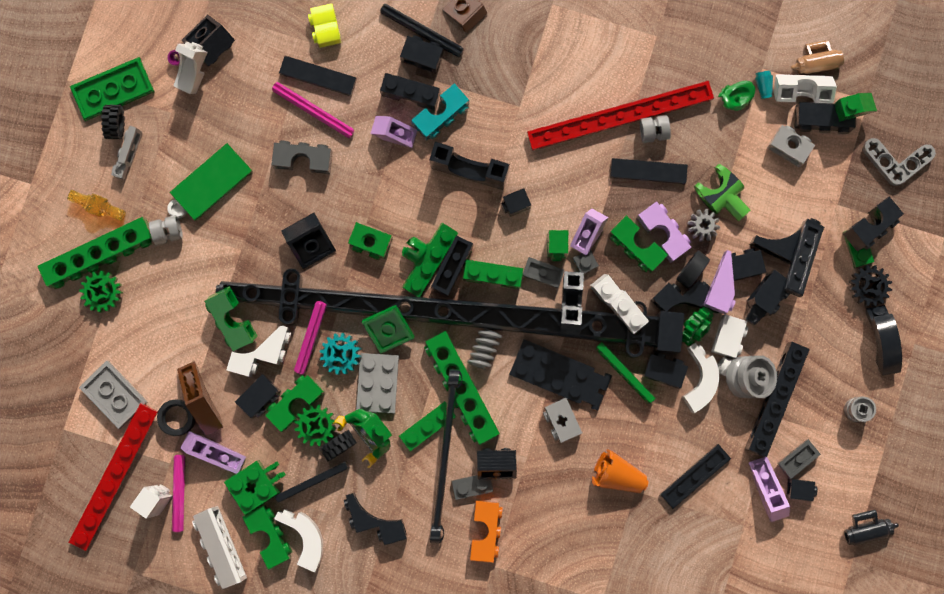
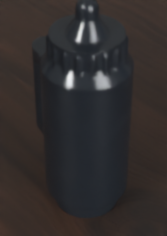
[844,509,899,546]

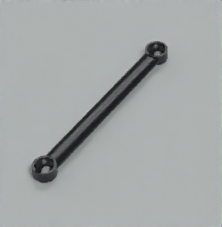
[430,369,462,544]

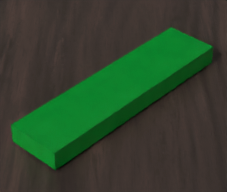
[595,342,656,404]

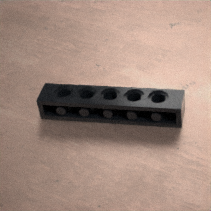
[745,342,810,457]

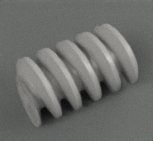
[467,329,502,370]

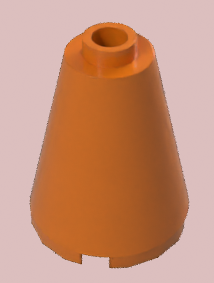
[592,449,649,493]

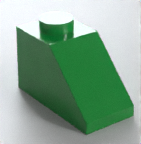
[834,93,877,122]

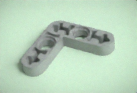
[863,138,936,186]

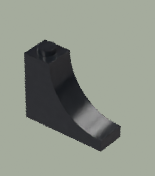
[749,218,825,265]

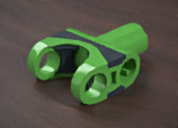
[694,164,751,222]

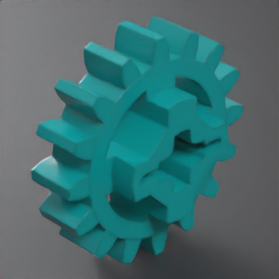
[319,333,362,375]

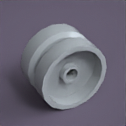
[726,356,777,398]

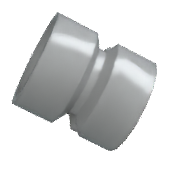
[640,115,671,143]
[149,215,183,245]
[844,396,876,422]

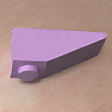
[703,250,736,314]
[181,431,246,474]
[749,457,790,522]

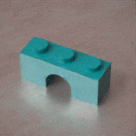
[411,83,469,140]

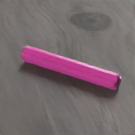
[294,301,327,375]
[172,455,185,532]

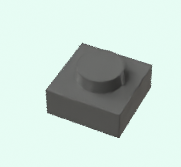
[573,250,599,274]

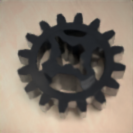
[849,265,892,307]

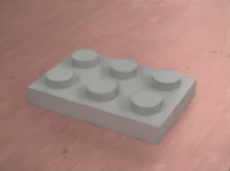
[356,353,399,413]
[79,360,148,429]

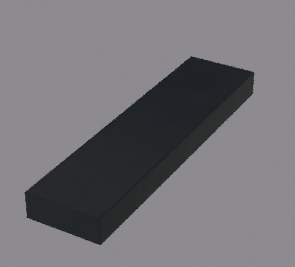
[279,56,357,96]
[610,158,688,184]
[783,222,823,298]
[660,444,731,509]
[275,461,349,502]

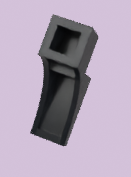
[344,492,408,546]

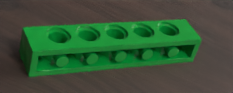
[37,217,153,289]
[424,331,500,445]

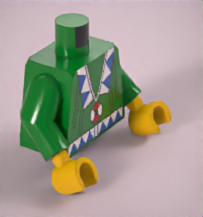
[333,409,392,468]

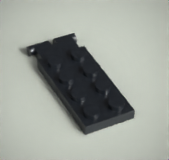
[509,339,612,411]

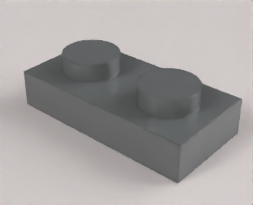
[522,257,564,288]
[777,439,821,479]
[452,475,493,500]

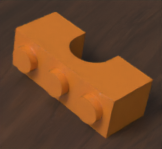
[470,500,503,563]

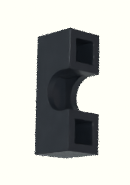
[380,73,441,111]
[843,196,904,252]
[560,271,584,335]

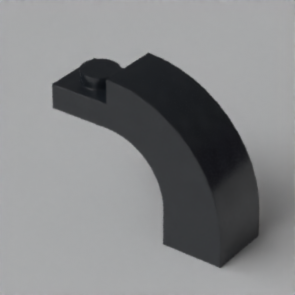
[866,305,902,376]

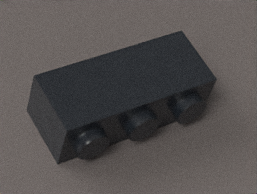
[794,102,856,134]
[431,235,473,298]

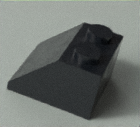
[181,14,235,66]
[281,212,336,269]

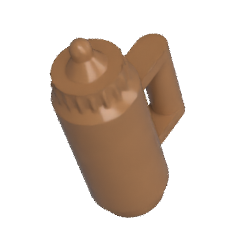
[791,40,844,74]

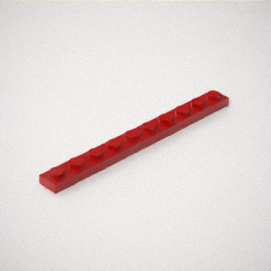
[527,80,714,151]

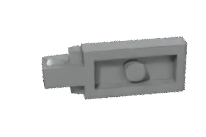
[111,126,142,179]

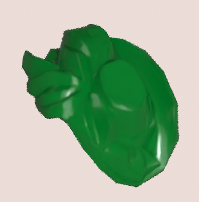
[718,80,755,111]

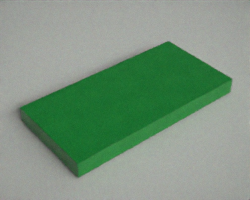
[70,57,155,122]
[169,143,253,221]

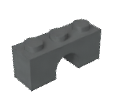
[271,140,333,174]

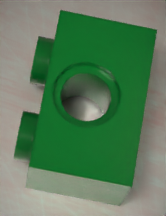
[348,222,393,260]
[547,230,569,261]

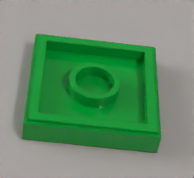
[362,305,415,354]

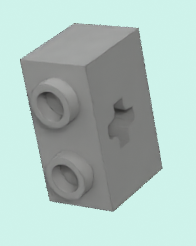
[543,398,582,443]

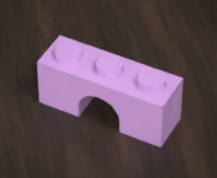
[636,201,691,263]

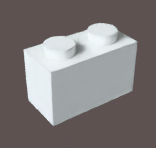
[711,314,748,359]

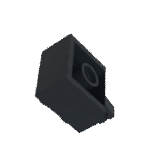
[745,270,790,325]

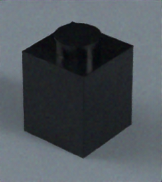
[501,188,532,217]
[786,479,818,501]

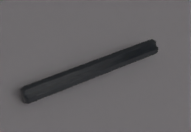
[380,4,464,57]

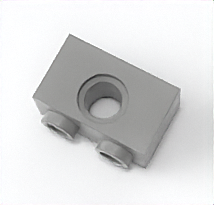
[767,125,815,167]

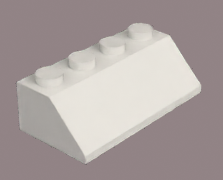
[192,506,247,589]

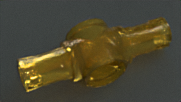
[67,190,126,221]

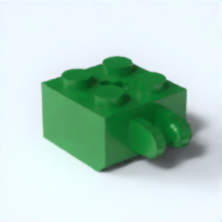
[224,460,286,515]

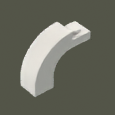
[682,343,719,413]
[275,510,323,572]

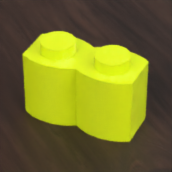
[308,4,342,48]

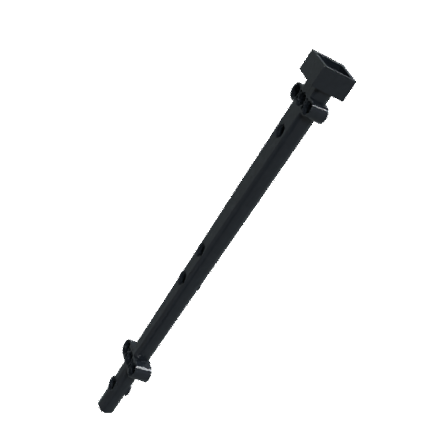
[215,269,684,358]

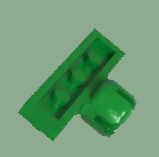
[402,223,458,297]

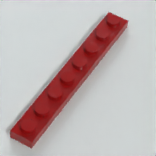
[68,403,158,551]

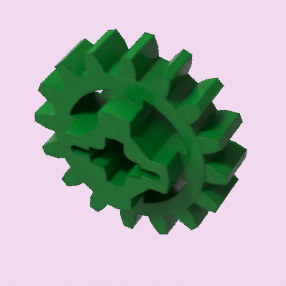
[79,271,123,313]
[682,307,714,346]
[294,405,337,446]

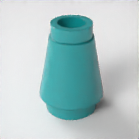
[754,70,773,99]

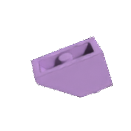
[370,116,417,148]
[570,209,609,255]

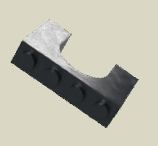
[429,142,510,190]

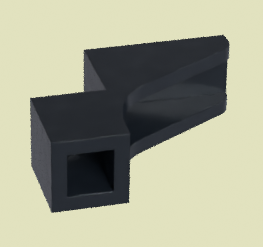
[651,280,720,314]

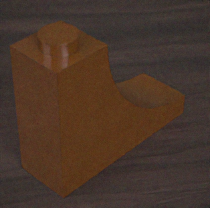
[177,361,223,435]

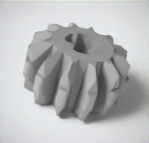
[687,209,720,242]

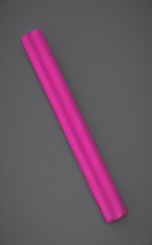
[272,82,354,138]

